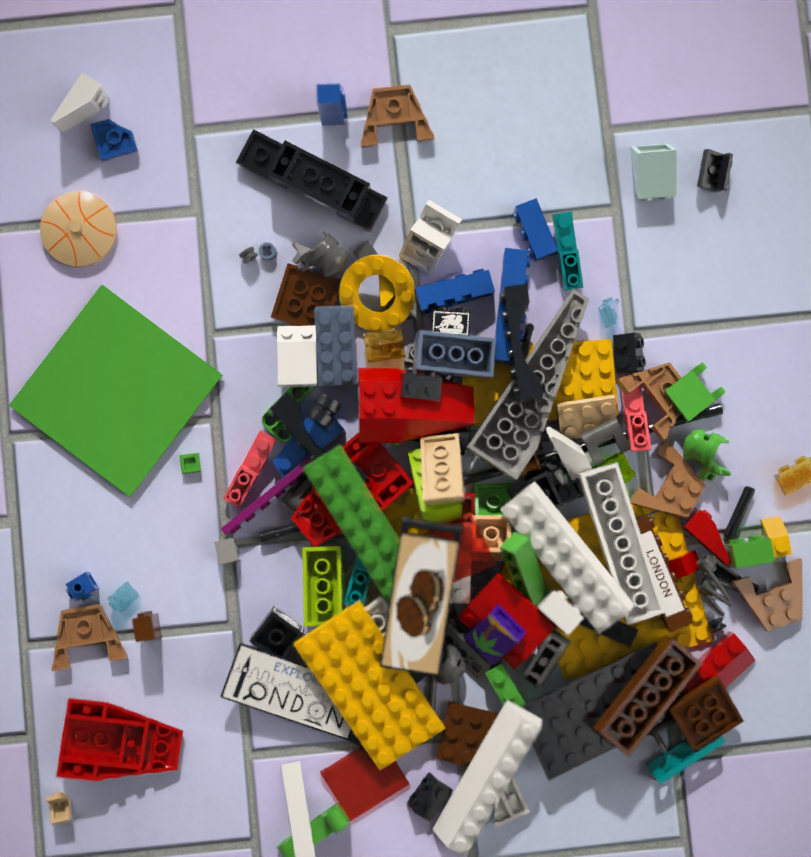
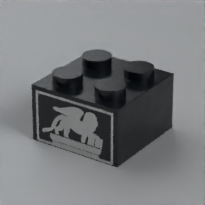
[431,307,471,335]
[249,606,305,658]

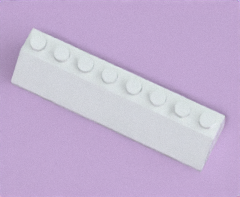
[577,463,665,625]
[432,700,542,857]

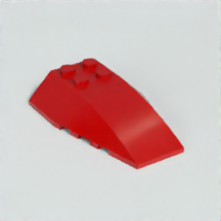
[358,368,475,443]
[291,432,414,547]
[56,698,183,781]

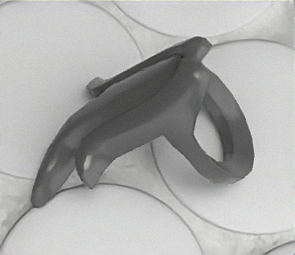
[543,463,568,490]
[646,717,676,753]

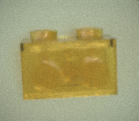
[363,328,406,363]
[774,455,811,495]

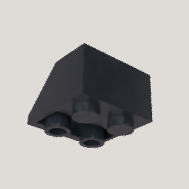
[507,471,564,509]

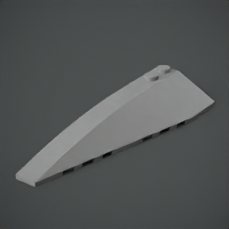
[466,289,589,480]

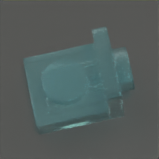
[598,297,620,328]
[107,581,141,612]

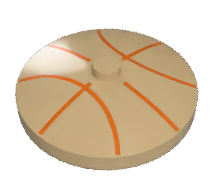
[40,191,117,268]

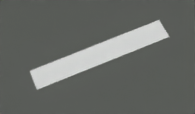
[281,761,315,857]

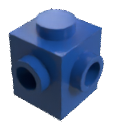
[65,571,99,602]

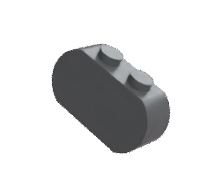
[523,630,571,689]

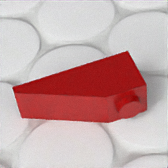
[682,510,731,566]

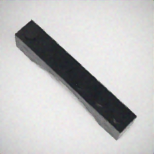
[500,284,544,404]
[269,392,368,481]

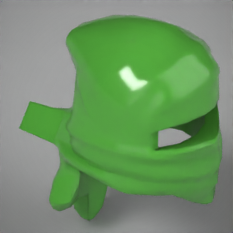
[683,429,731,481]

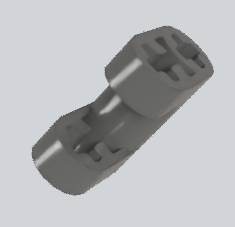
[580,418,631,466]

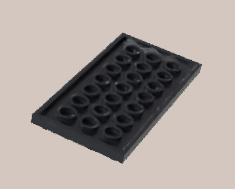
[519,641,681,780]

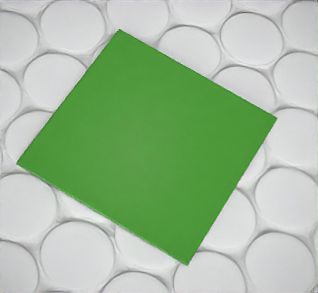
[9,285,223,497]

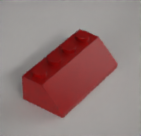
[681,631,756,696]

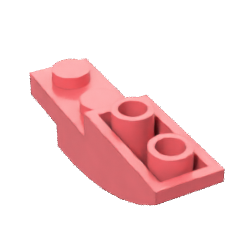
[621,384,651,452]
[223,430,278,508]

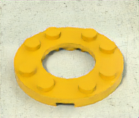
[339,254,416,332]

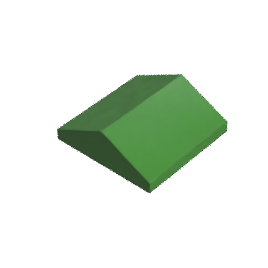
[474,483,512,516]

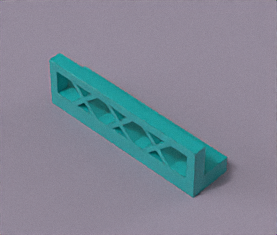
[646,736,725,784]

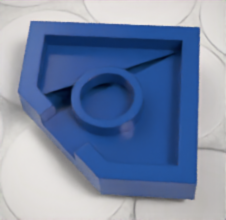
[90,119,138,162]

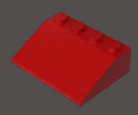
[457,573,557,670]

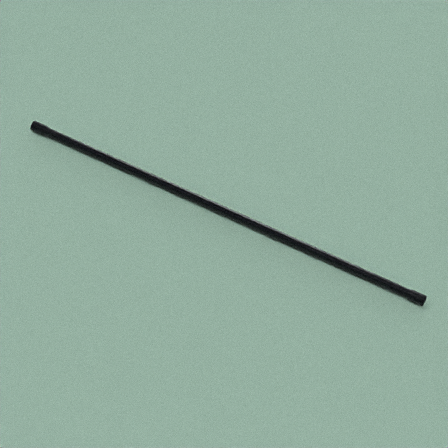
[259,403,723,544]

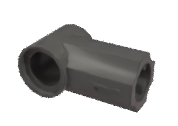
[281,473,313,512]

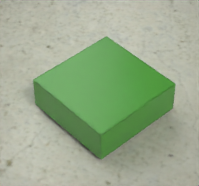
[179,453,202,474]

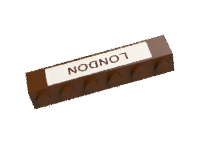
[635,515,693,633]

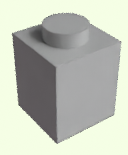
[214,535,241,565]

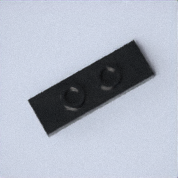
[579,613,638,648]

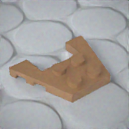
[361,85,434,148]
[616,362,681,441]
[630,440,706,518]
[731,558,802,632]
[51,604,128,671]

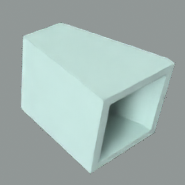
[631,144,677,201]

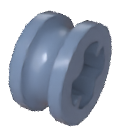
[259,242,277,261]

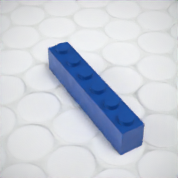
[494,248,531,366]

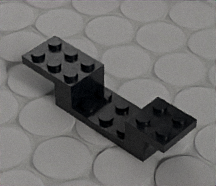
[236,129,388,232]

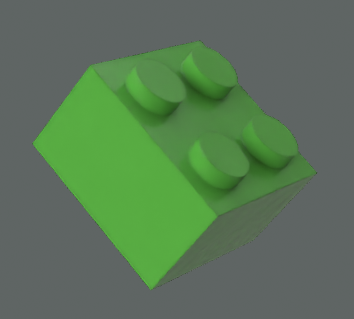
[724,535,775,568]

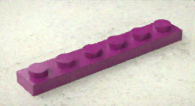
[221,457,314,535]

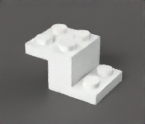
[398,200,462,275]

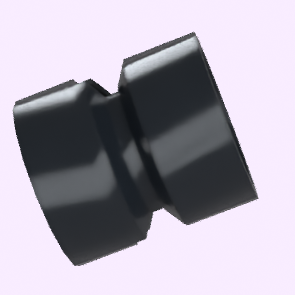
[307,393,342,429]

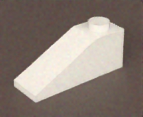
[546,427,593,480]

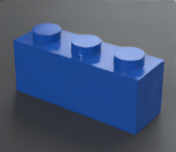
[512,198,558,262]

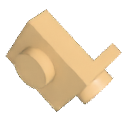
[46,792,72,825]

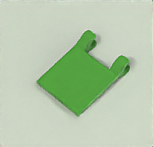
[664,362,725,422]

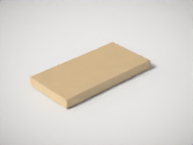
[420,433,464,505]

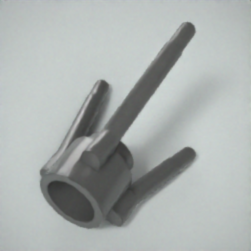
[696,554,739,600]
[697,576,740,615]

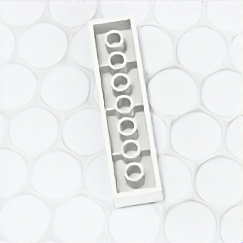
[500,482,634,634]

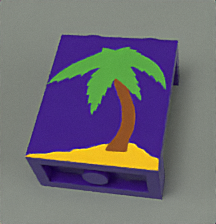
[464,604,526,665]

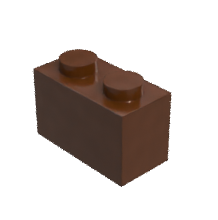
[132,611,162,642]

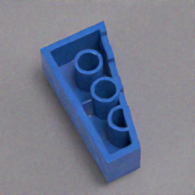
[317,84,348,125]
[415,269,495,316]
[272,405,345,477]

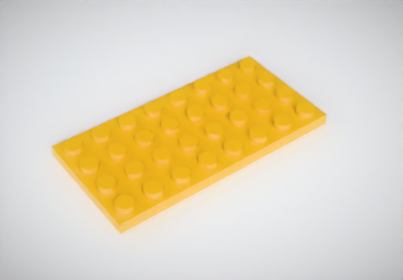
[461,339,619,427]
[294,600,445,770]

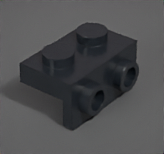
[697,149,733,193]
[613,332,646,373]
[400,369,442,401]
[407,772,453,822]

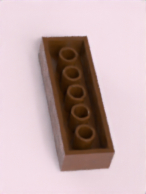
[593,636,702,757]

